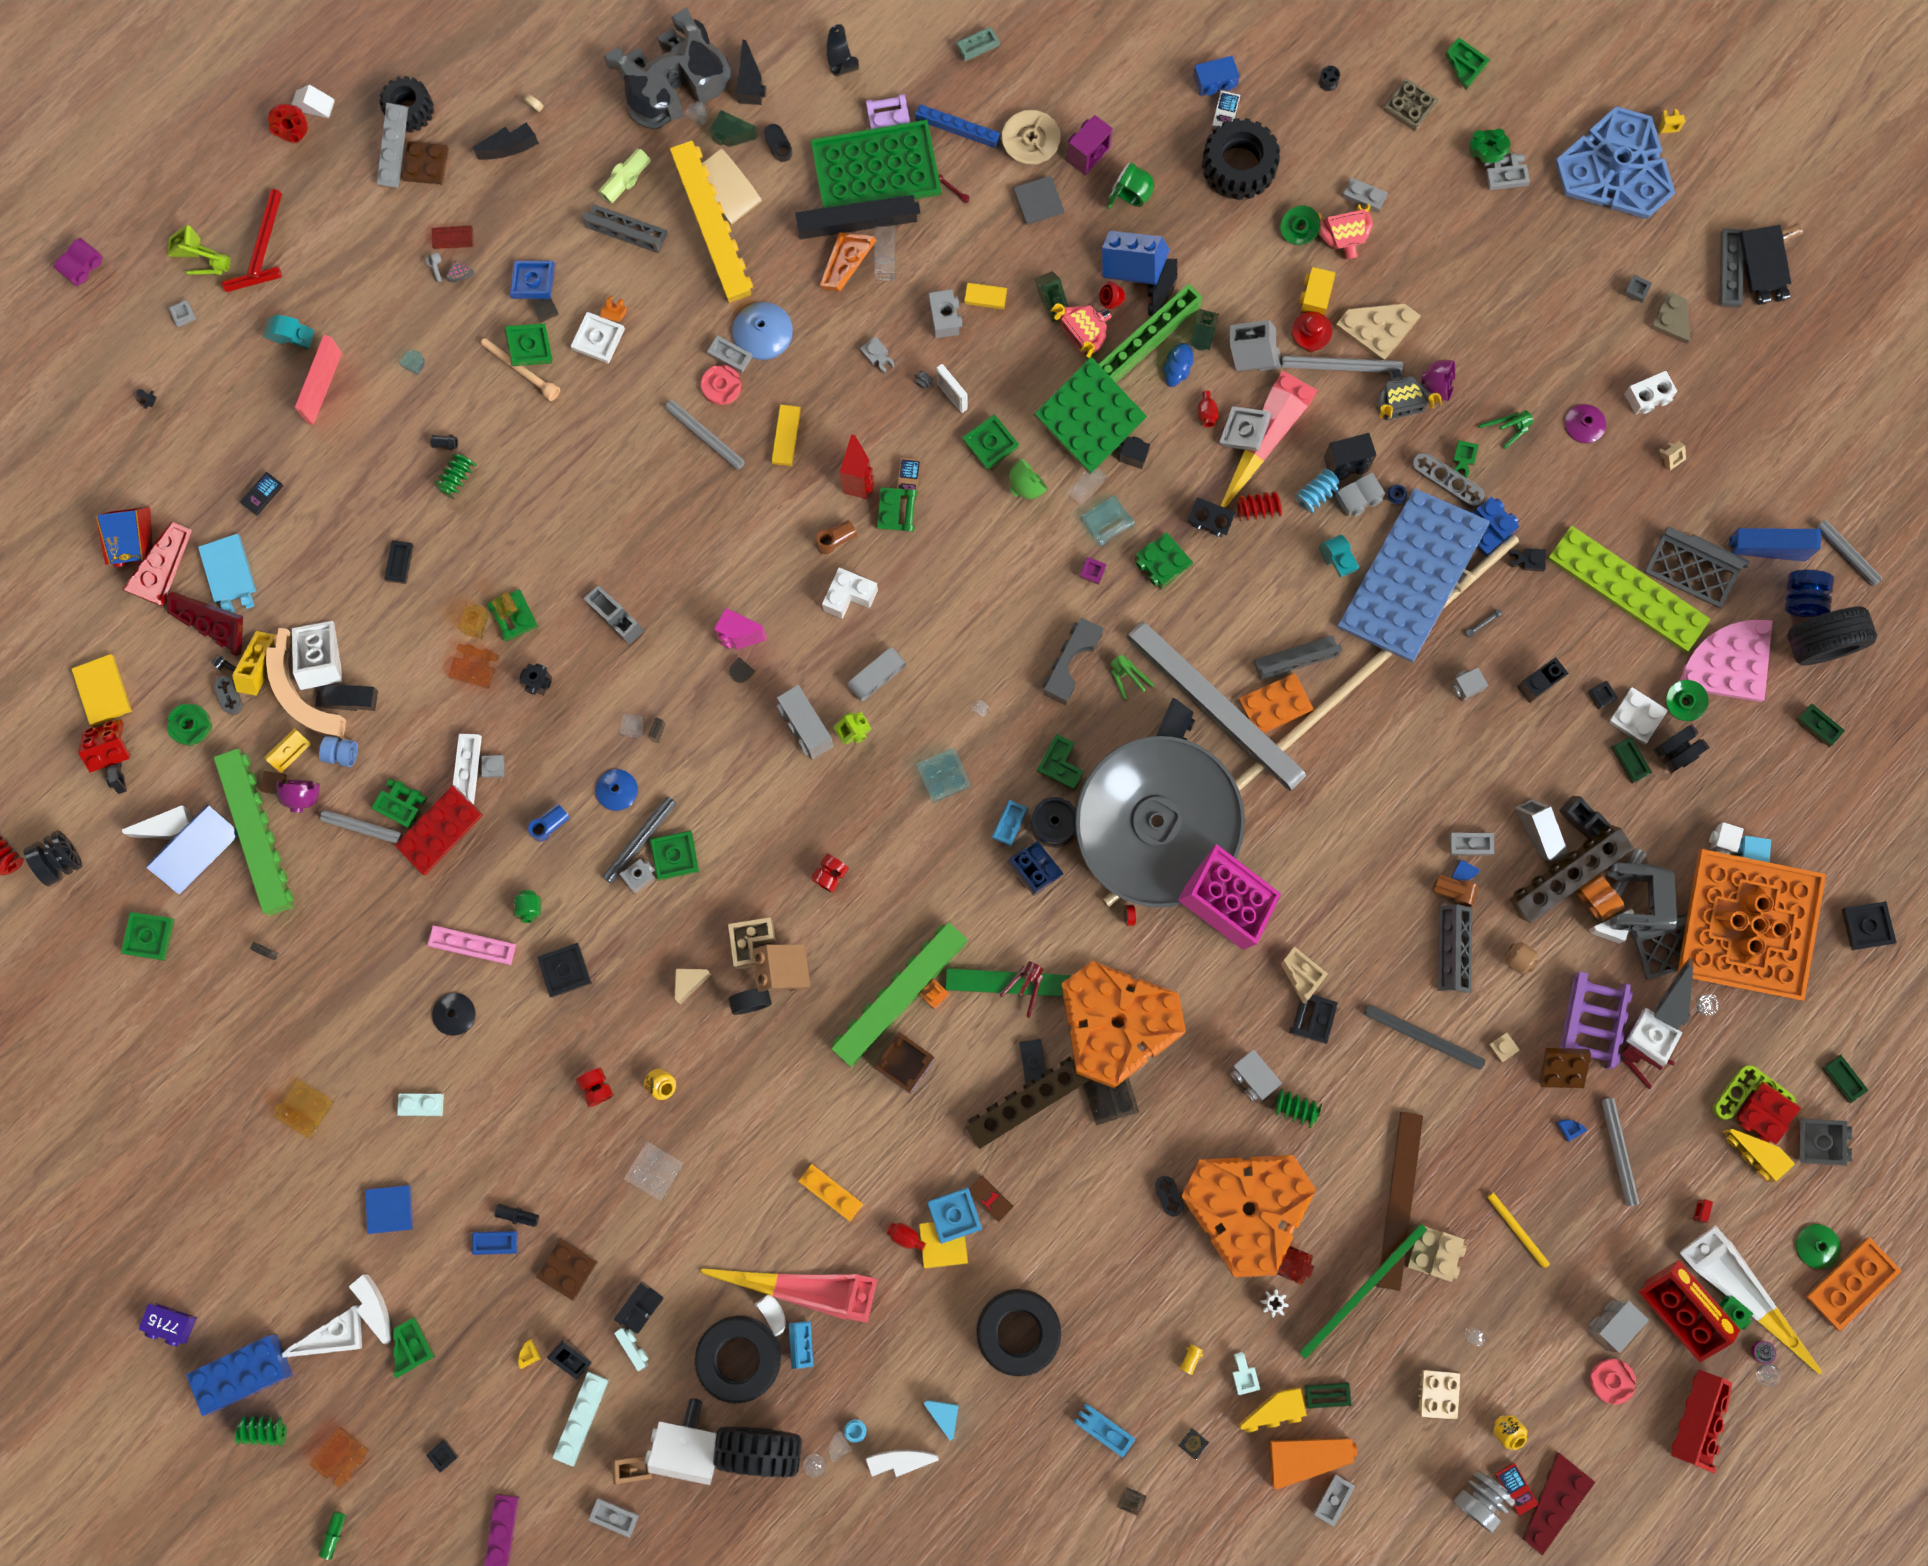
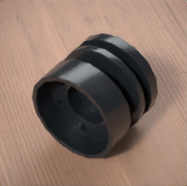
[23,830,83,887]

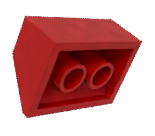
[840,434,875,499]

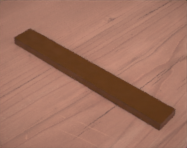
[1377,1112,1423,1291]

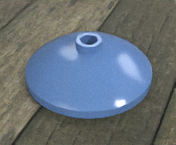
[732,302,793,360]

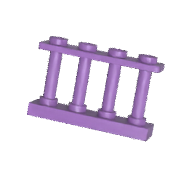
[1560,972,1632,1070]

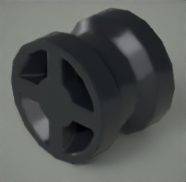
[1319,65,1340,91]

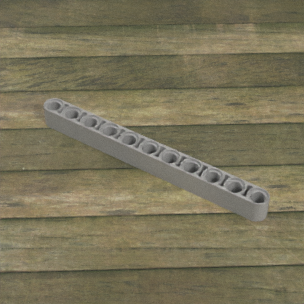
[1127,621,1306,791]

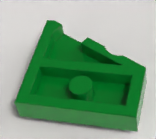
[1446,37,1490,90]
[394,1317,435,1379]

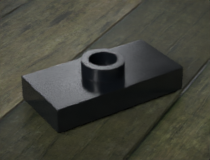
[1019,1039,1046,1084]

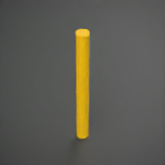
[1487,1192,1550,1269]

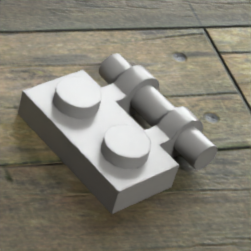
[1483,153,1530,191]

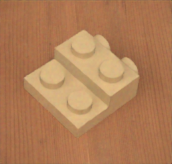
[1406,1226,1467,1282]

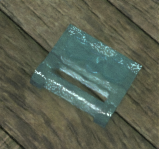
[1080,495,1135,547]

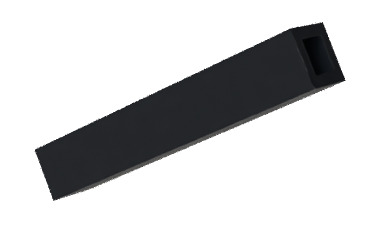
[795,195,920,240]

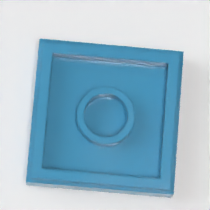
[927,1187,982,1244]

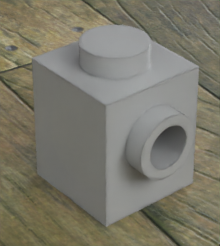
[1452,668,1488,701]

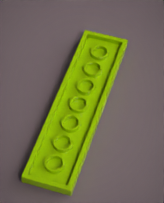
[1547,525,1711,653]

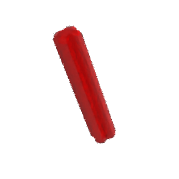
[222,266,282,292]

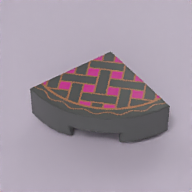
[445,261,474,282]

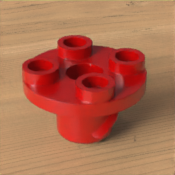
[268,104,308,143]
[1291,312,1333,353]

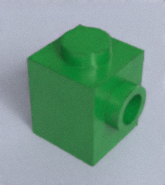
[1718,1295,1754,1330]

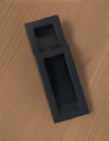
[472,122,539,160]
[315,685,378,711]
[1559,796,1610,851]

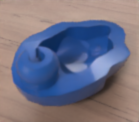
[1162,343,1194,387]

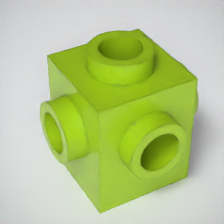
[833,712,872,745]

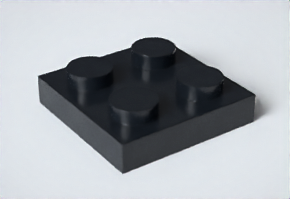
[1842,901,1897,951]
[537,943,592,998]

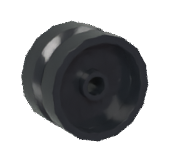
[1653,724,1710,774]
[1031,797,1076,848]

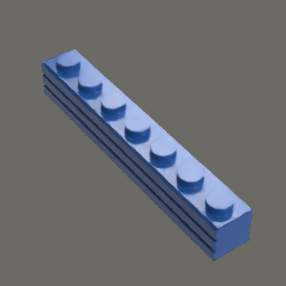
[915,104,1000,149]

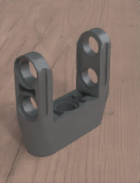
[1608,863,1677,932]

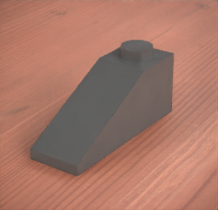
[1654,958,1693,1030]

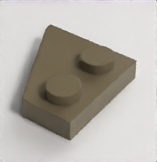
[1651,291,1691,344]

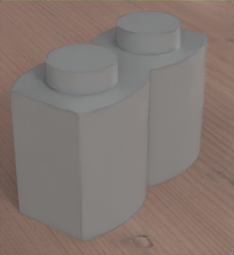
[1335,473,1385,517]

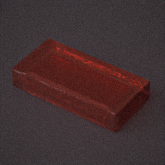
[432,225,473,249]

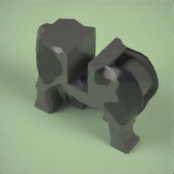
[604,8,731,130]

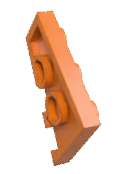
[820,232,877,291]

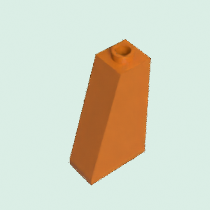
[1269,1437,1357,1489]

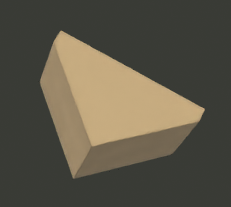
[675,969,711,1005]

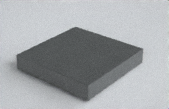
[1013,176,1064,225]

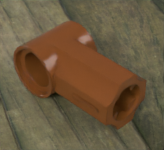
[816,520,857,554]
[1433,874,1479,907]

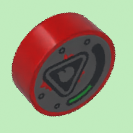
[1124,905,1136,926]

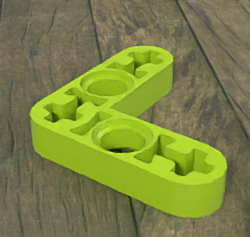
[1713,1065,1796,1120]

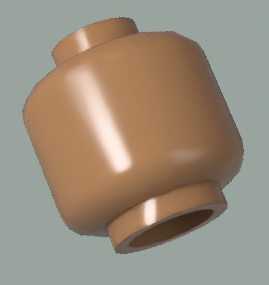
[1504,942,1538,974]

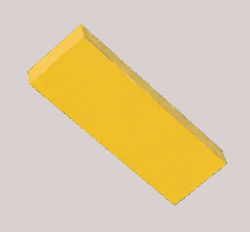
[772,405,801,467]

